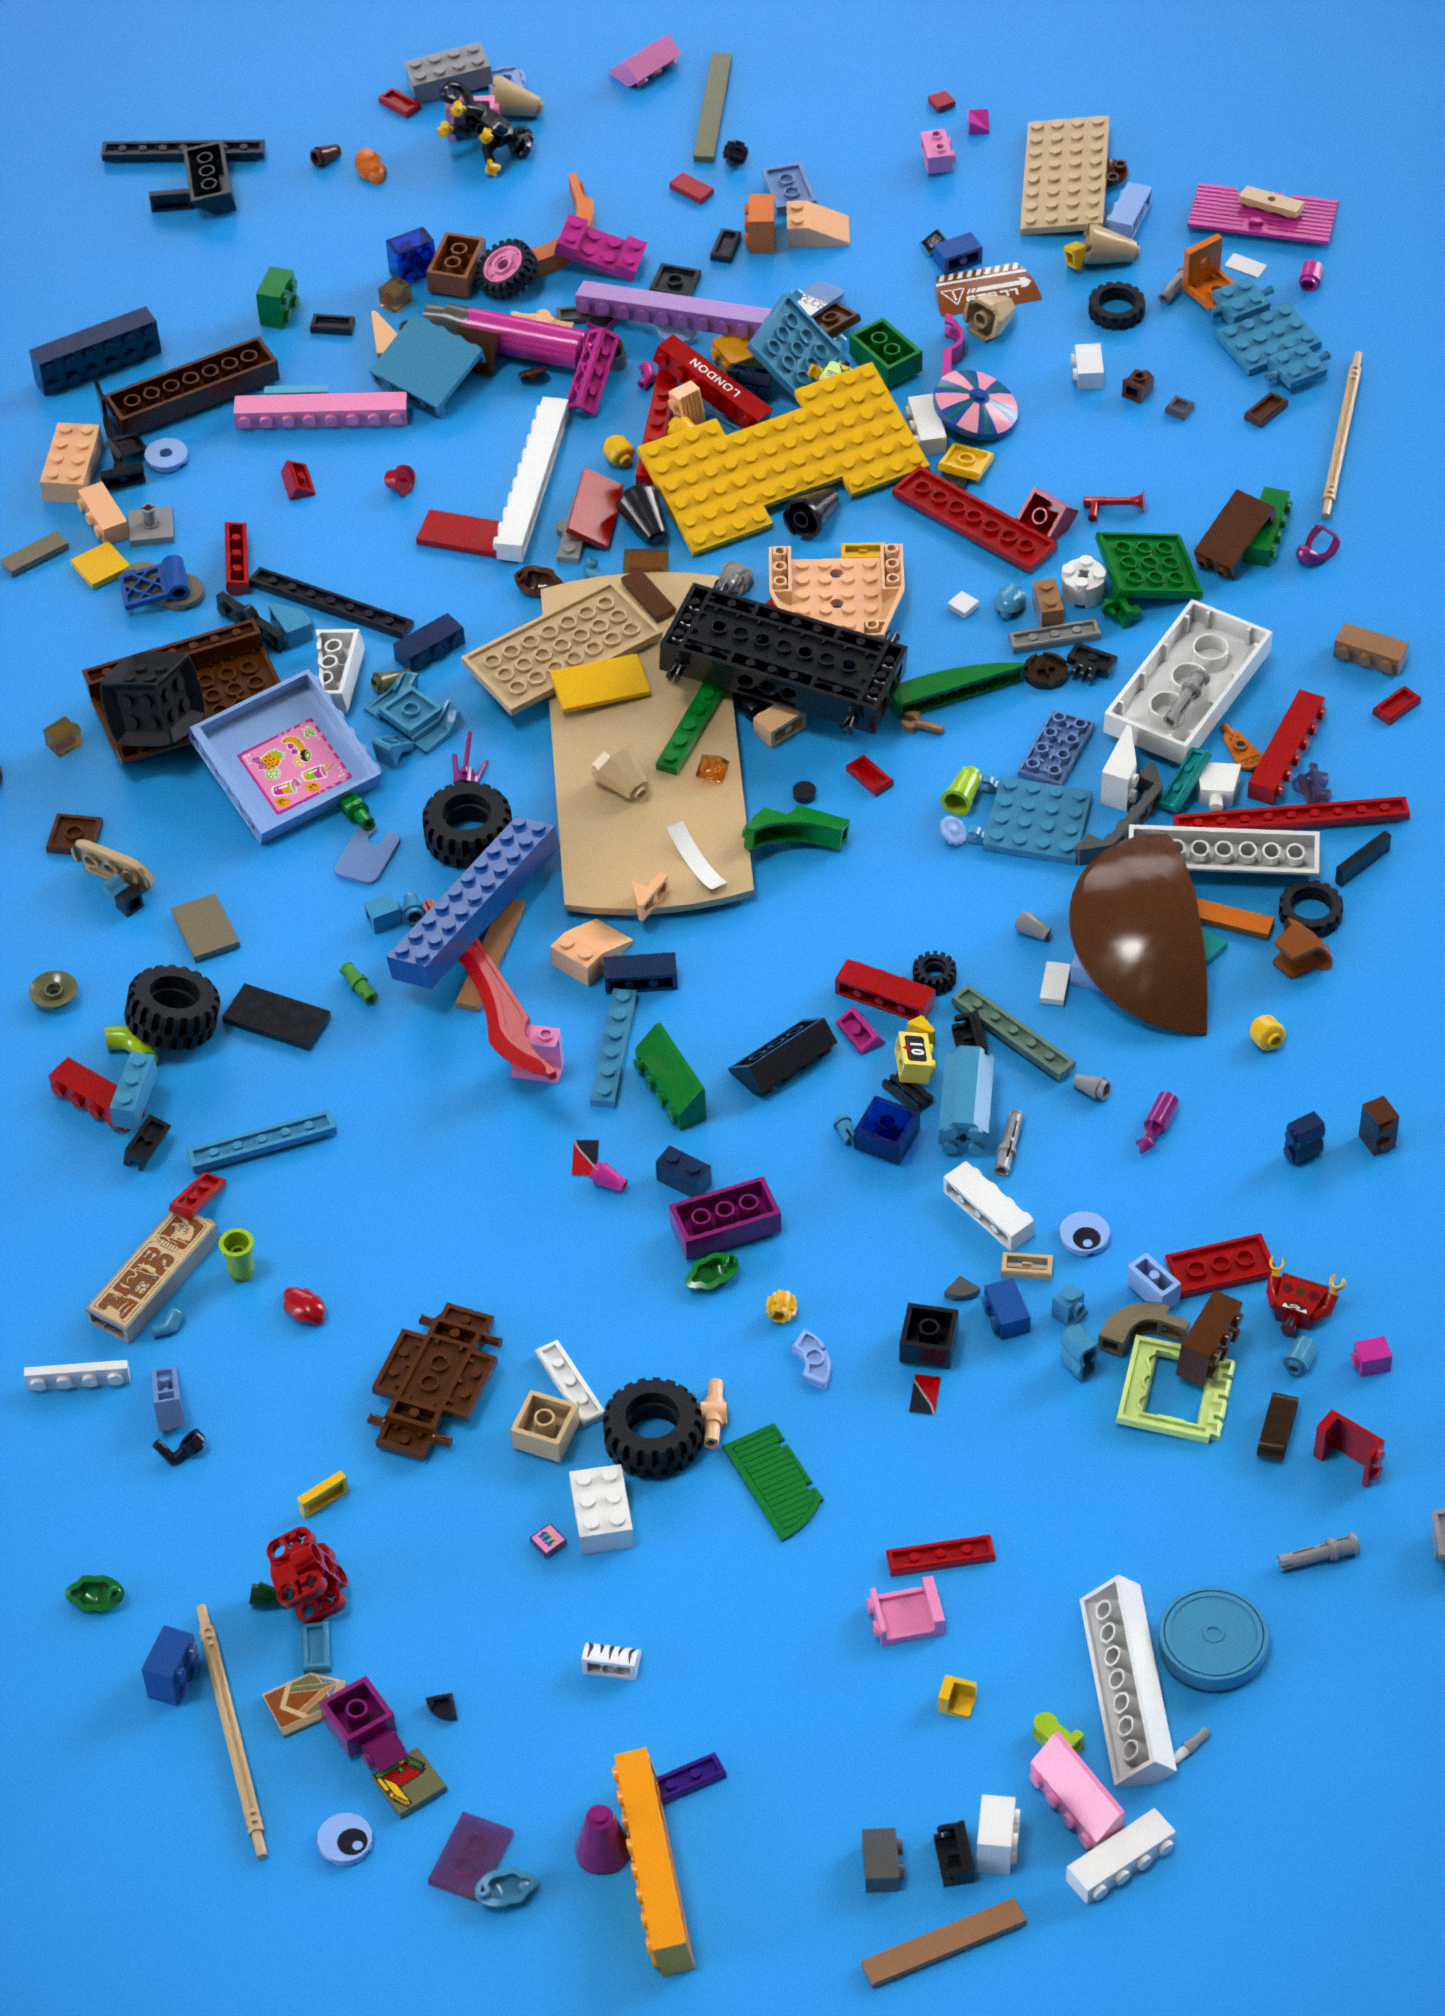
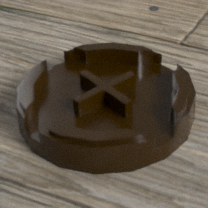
[1024,652,1069,690]

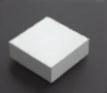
[947,591,979,619]

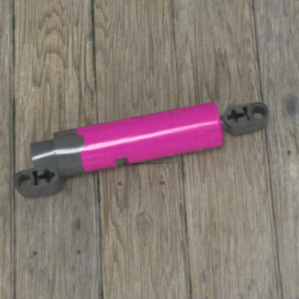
[399,303,627,372]

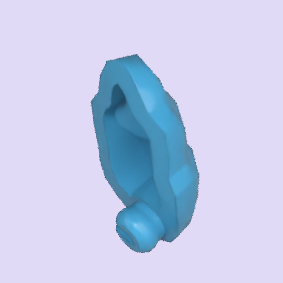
[993,582,1027,619]
[475,1867,537,1908]

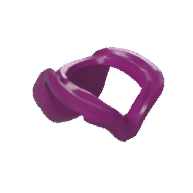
[1296,525,1341,564]

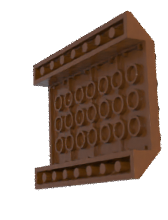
[82,618,281,765]

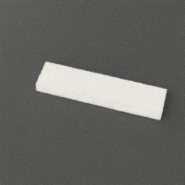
[535,1340,605,1428]

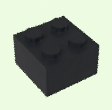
[899,1303,959,1369]

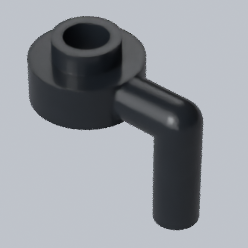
[152,1429,205,1465]

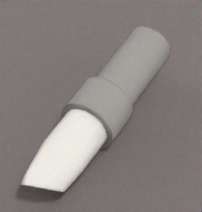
[1174,1727,1211,1764]

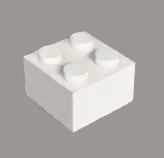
[976,1794,1020,1875]

